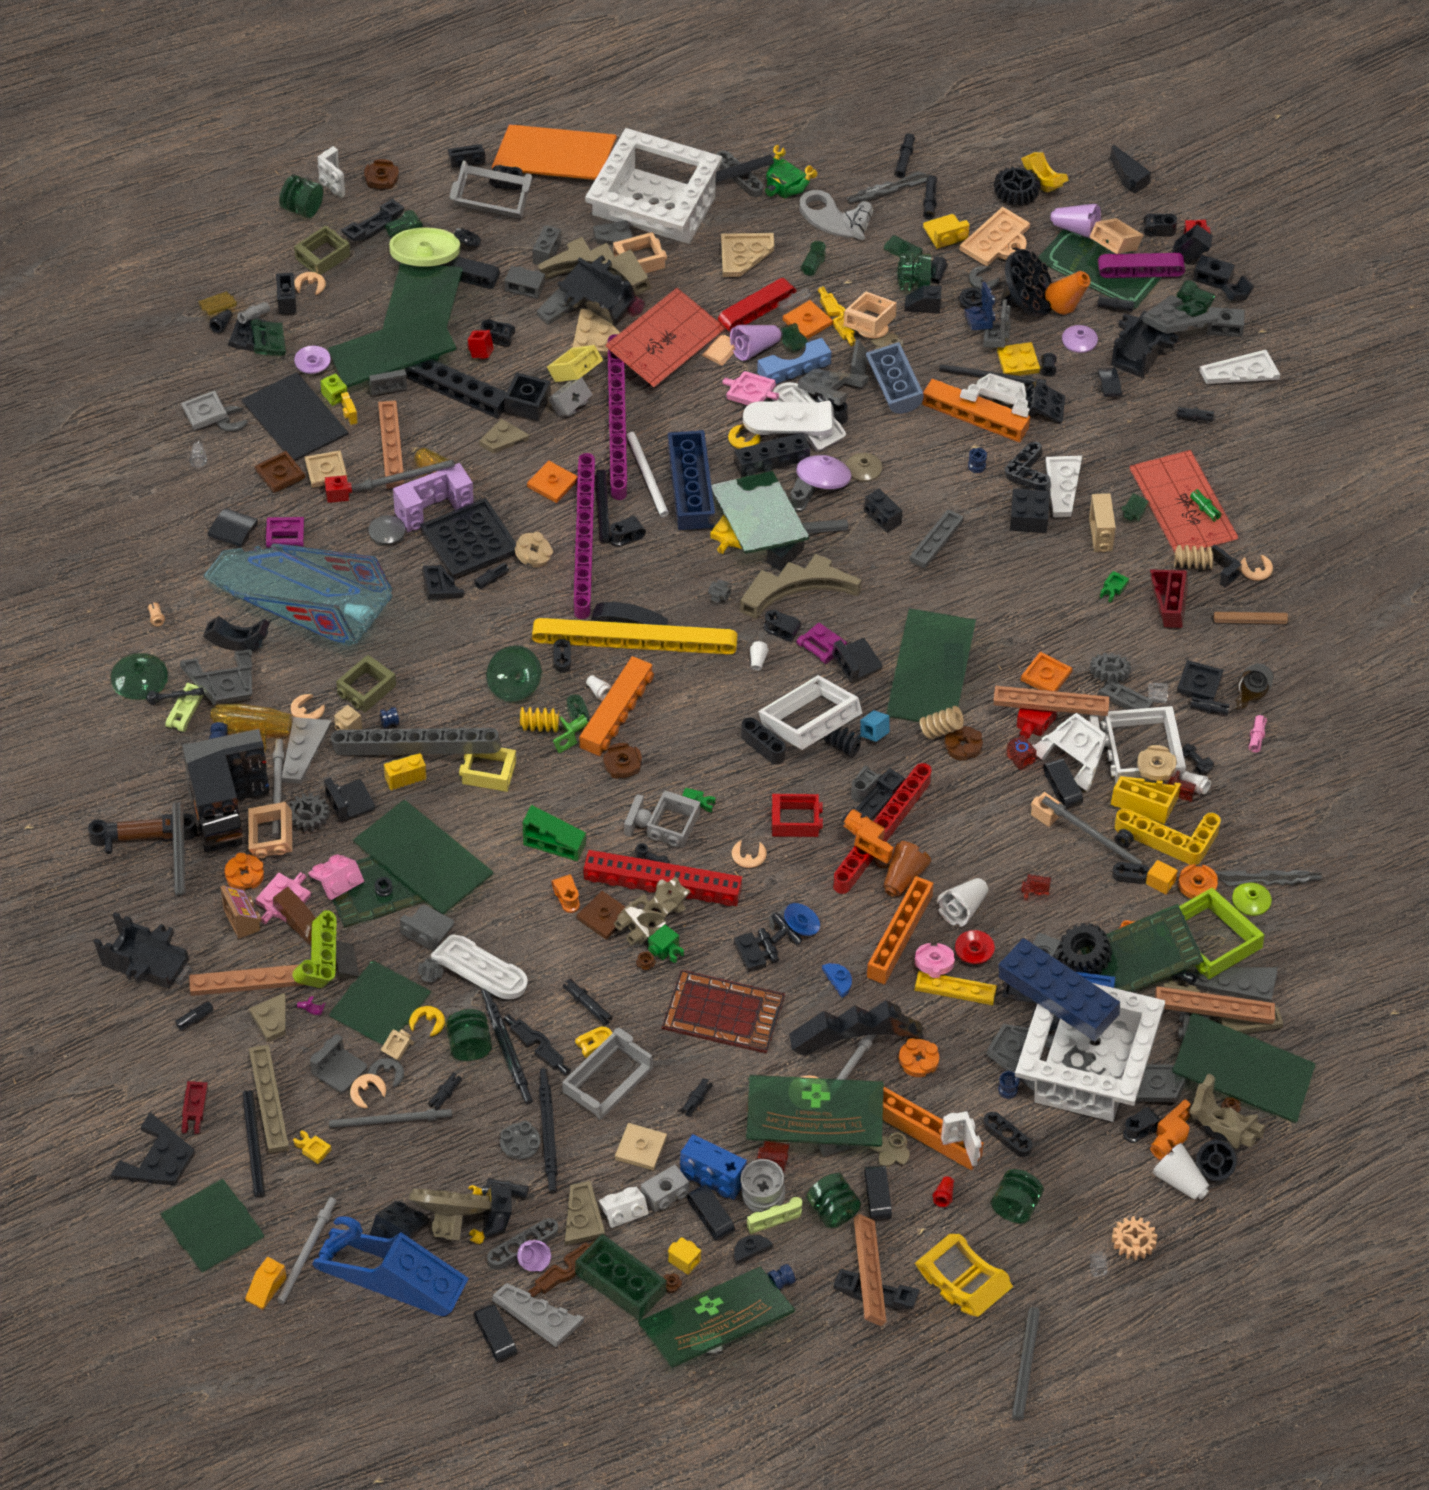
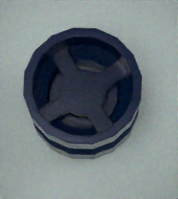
[968,448,987,473]
[209,722,230,739]
[998,1071,1020,1099]
[767,1264,796,1291]

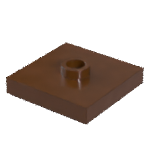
[255,451,305,493]
[576,891,625,940]

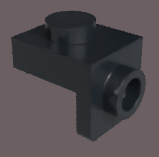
[1222,276,1254,301]

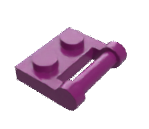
[266,517,304,548]
[796,622,847,664]

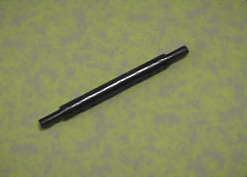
[481,989,533,1105]
[539,1068,558,1194]

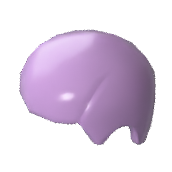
[517,1240,552,1271]

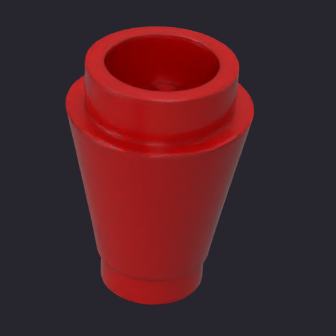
[932,1176,954,1207]

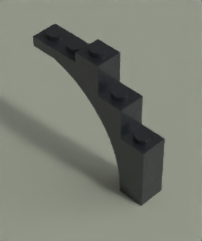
[789,1000,924,1056]

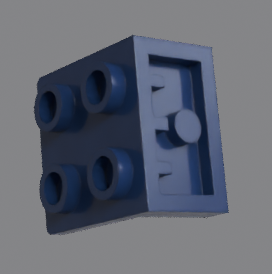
[965,282,995,331]

